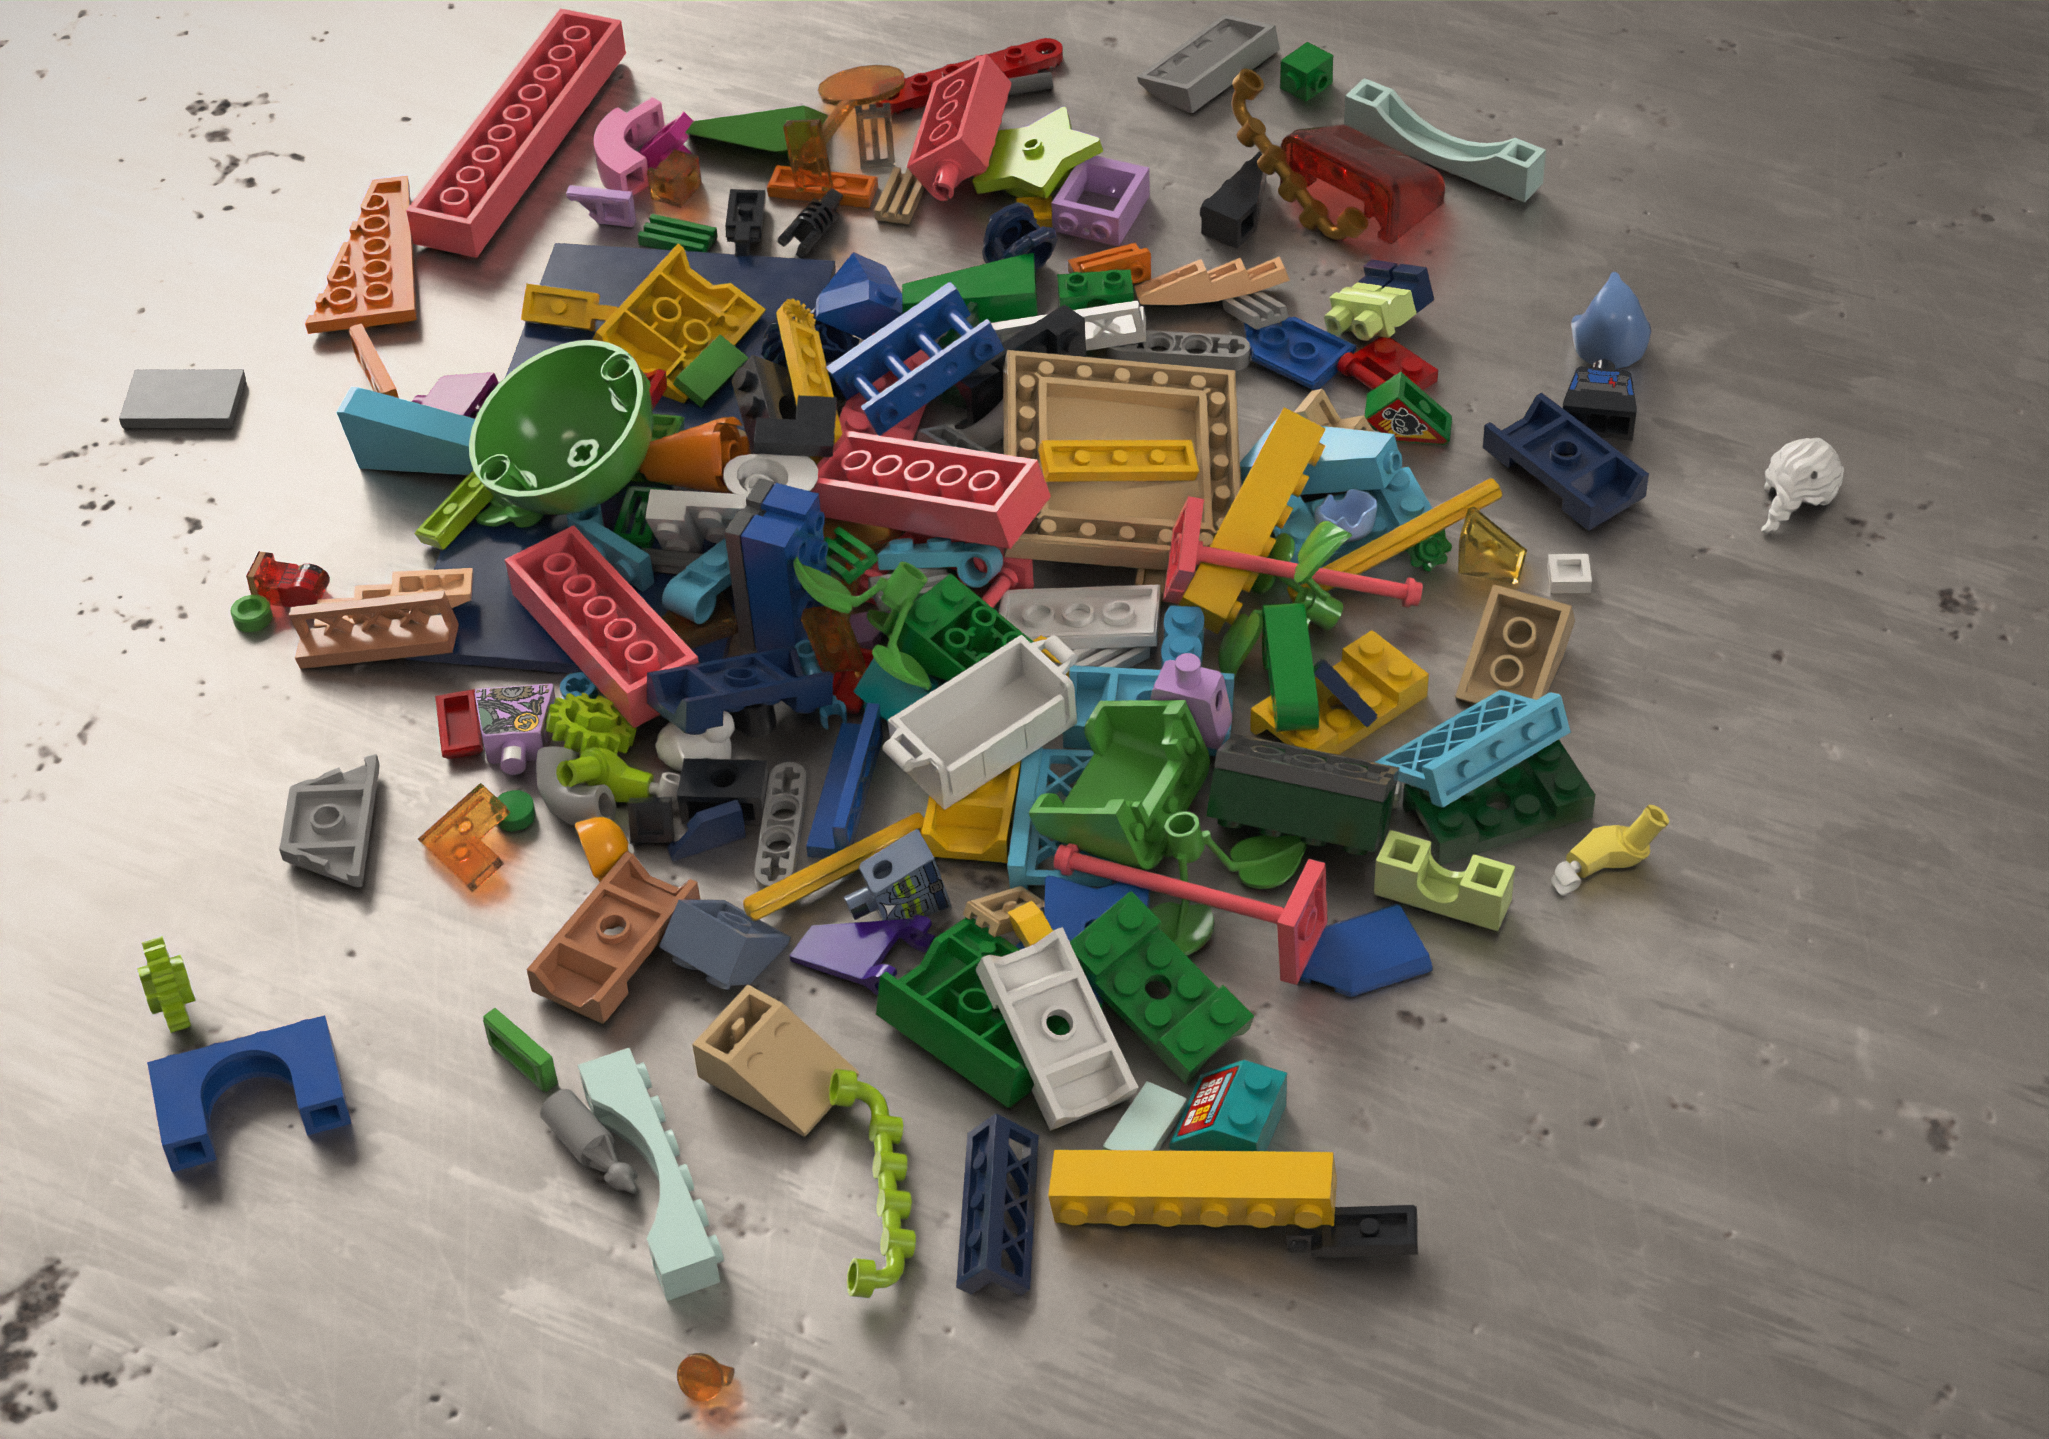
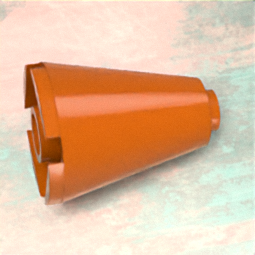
[639,416,751,494]

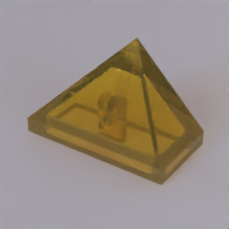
[1458,506,1528,584]

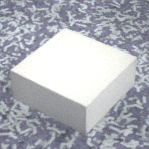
[1547,554,1592,594]

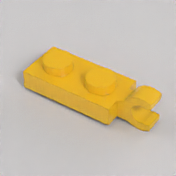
[521,283,619,331]

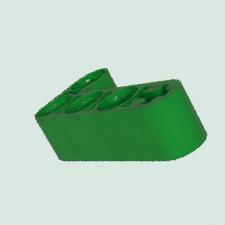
[1262,603,1319,732]

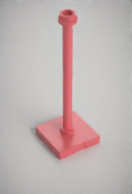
[1163,496,1423,608]
[1054,843,1328,985]

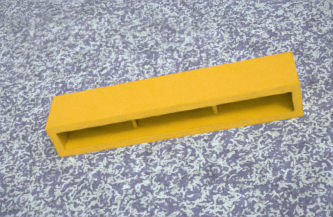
[1178,407,1326,634]
[1048,1150,1337,1228]

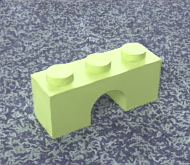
[1374,830,1515,931]

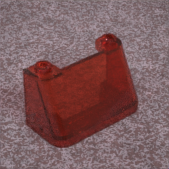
[1280,124,1445,245]

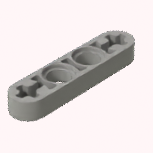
[1106,330,1250,371]
[754,762,808,891]

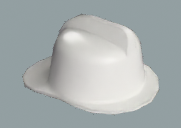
[723,454,818,494]

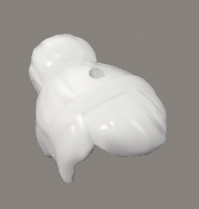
[655,711,735,772]

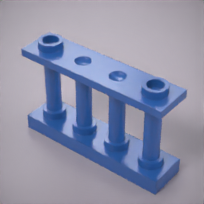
[826,282,1005,436]

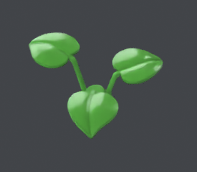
[1218,521,1352,684]
[793,556,932,691]
[1151,811,1307,955]

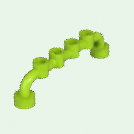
[829,1069,916,1298]

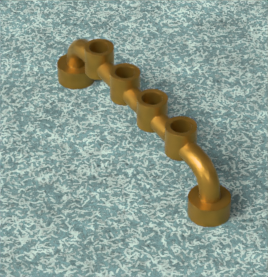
[1231,69,1369,240]

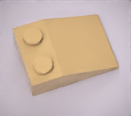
[1455,584,1575,707]

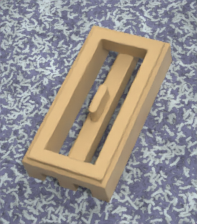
[874,167,925,225]
[963,886,1045,937]

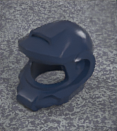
[982,202,1058,273]

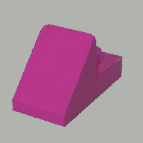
[638,111,694,176]

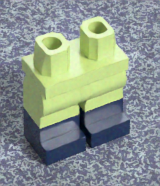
[1324,259,1435,341]

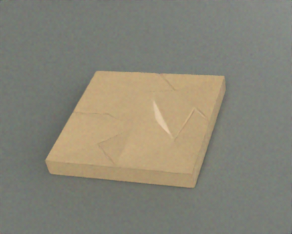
[1003,350,1241,573]

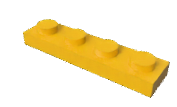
[1038,440,1199,482]

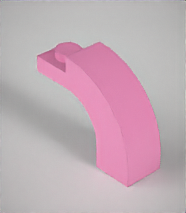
[594,97,665,196]

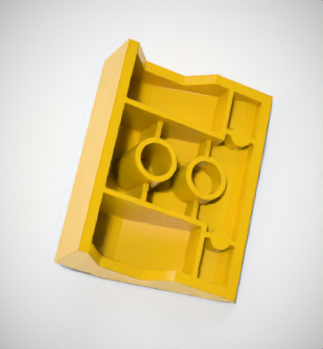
[592,244,766,403]

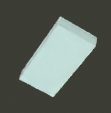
[1103,1081,1187,1151]

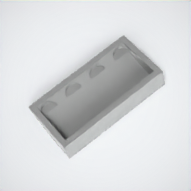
[1137,14,1280,113]

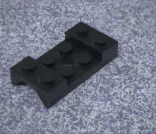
[955,304,1086,429]

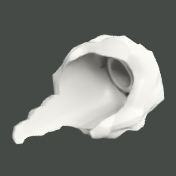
[1761,438,1844,534]

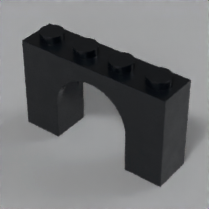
[731,354,817,465]

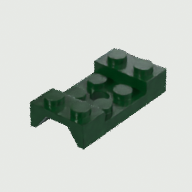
[1402,740,1596,866]

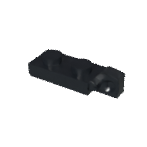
[725,189,766,257]
[1286,1205,1418,1258]

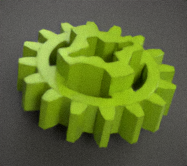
[546,693,637,755]
[137,936,196,1033]

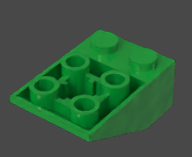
[892,573,1033,681]

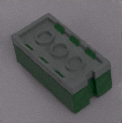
[1206,734,1400,855]

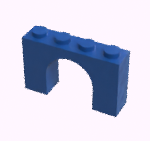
[147,1015,352,1172]

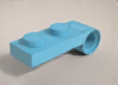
[566,504,654,592]
[877,537,1003,587]
[662,538,732,624]

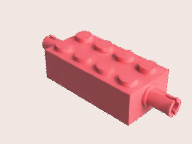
[907,53,1012,201]

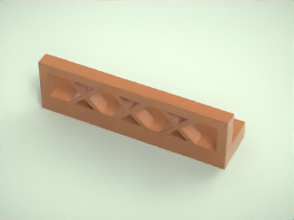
[289,590,459,669]

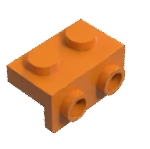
[1068,242,1151,284]

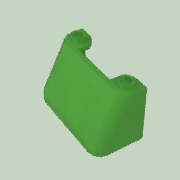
[1028,700,1210,870]

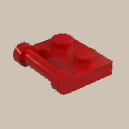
[1337,337,1438,390]

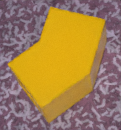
[1008,901,1053,948]

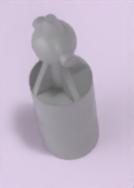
[540,1089,638,1194]

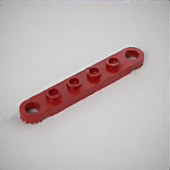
[873,38,1063,115]

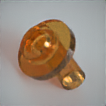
[677,1353,735,1402]

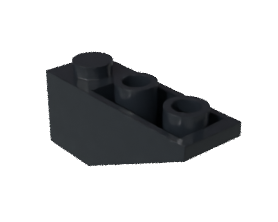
[1199,151,1266,249]

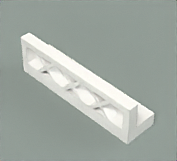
[991,301,1146,351]

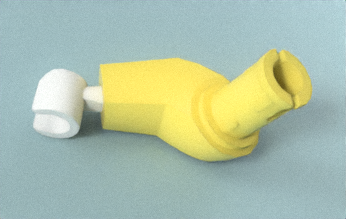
[1551,805,1669,896]

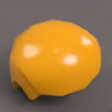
[575,817,629,882]

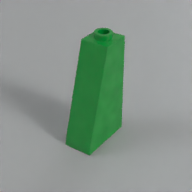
[902,253,1038,332]

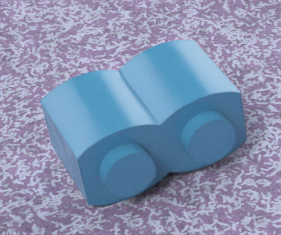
[1161,606,1204,669]

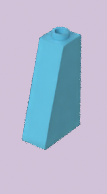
[336,387,475,475]
[1240,421,1403,495]

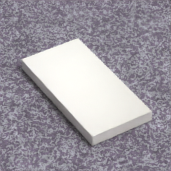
[999,585,1162,649]

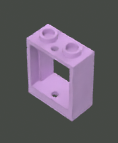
[1052,156,1150,247]

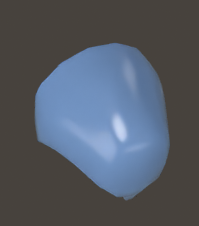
[1571,272,1651,369]

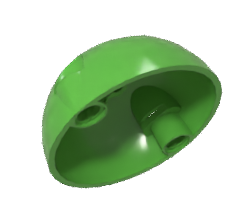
[469,340,654,515]

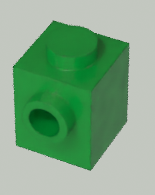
[1280,42,1334,102]

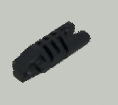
[777,188,843,259]

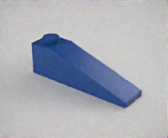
[816,252,902,340]

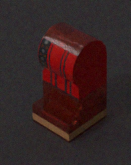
[246,551,330,607]

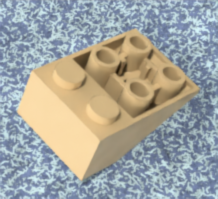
[692,984,859,1137]

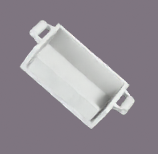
[883,635,1078,810]

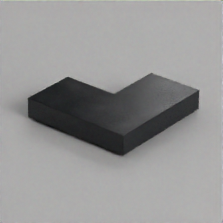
[754,395,837,457]

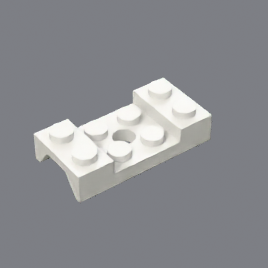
[645,489,749,553]
[976,927,1139,1131]

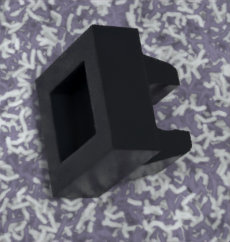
[628,797,674,844]

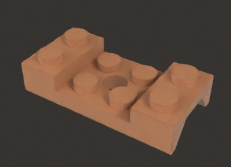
[526,851,701,1024]

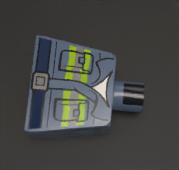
[843,829,952,921]

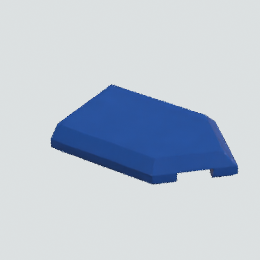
[1244,317,1356,390]
[1300,904,1433,997]

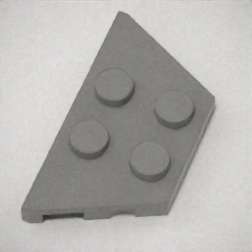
[279,754,380,887]

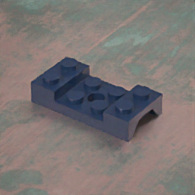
[1483,393,1649,531]
[647,646,833,735]

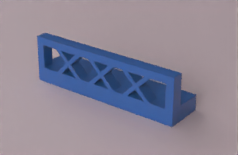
[806,703,883,859]

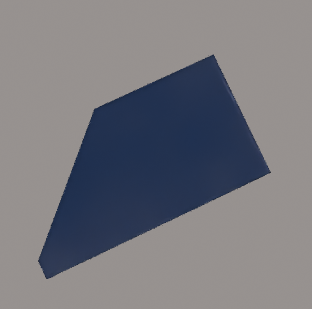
[1313,659,1377,728]
[667,800,746,862]

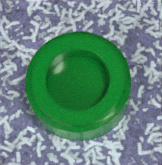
[492,790,536,831]

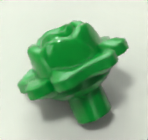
[1405,529,1452,572]

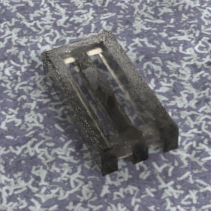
[855,103,895,170]

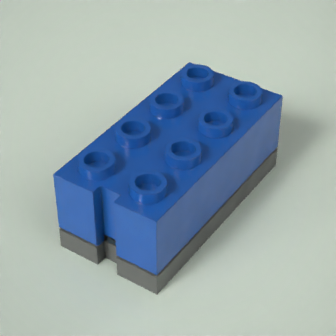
[724,478,833,652]

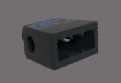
[1563,359,1637,441]

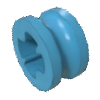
[560,672,598,699]

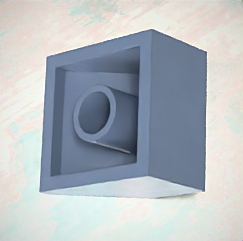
[659,899,791,989]

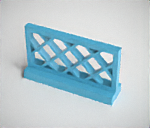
[1375,690,1571,808]
[1007,747,1113,890]

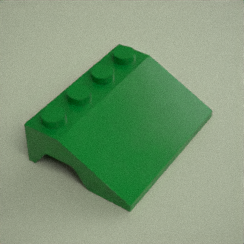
[876,917,1102,1108]

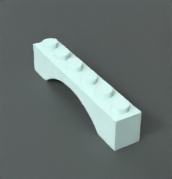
[1344,78,1546,202]
[578,1048,724,1301]

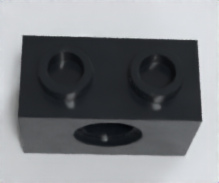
[677,758,769,826]

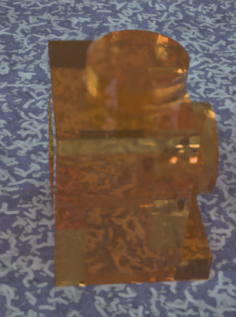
[647,149,702,208]

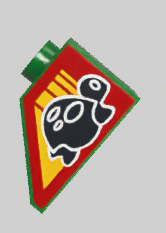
[1364,372,1452,445]

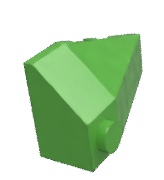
[685,105,828,160]

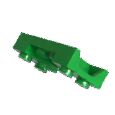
[1070,891,1254,1085]

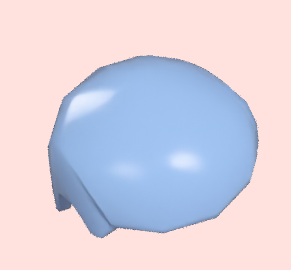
[1314,489,1377,542]

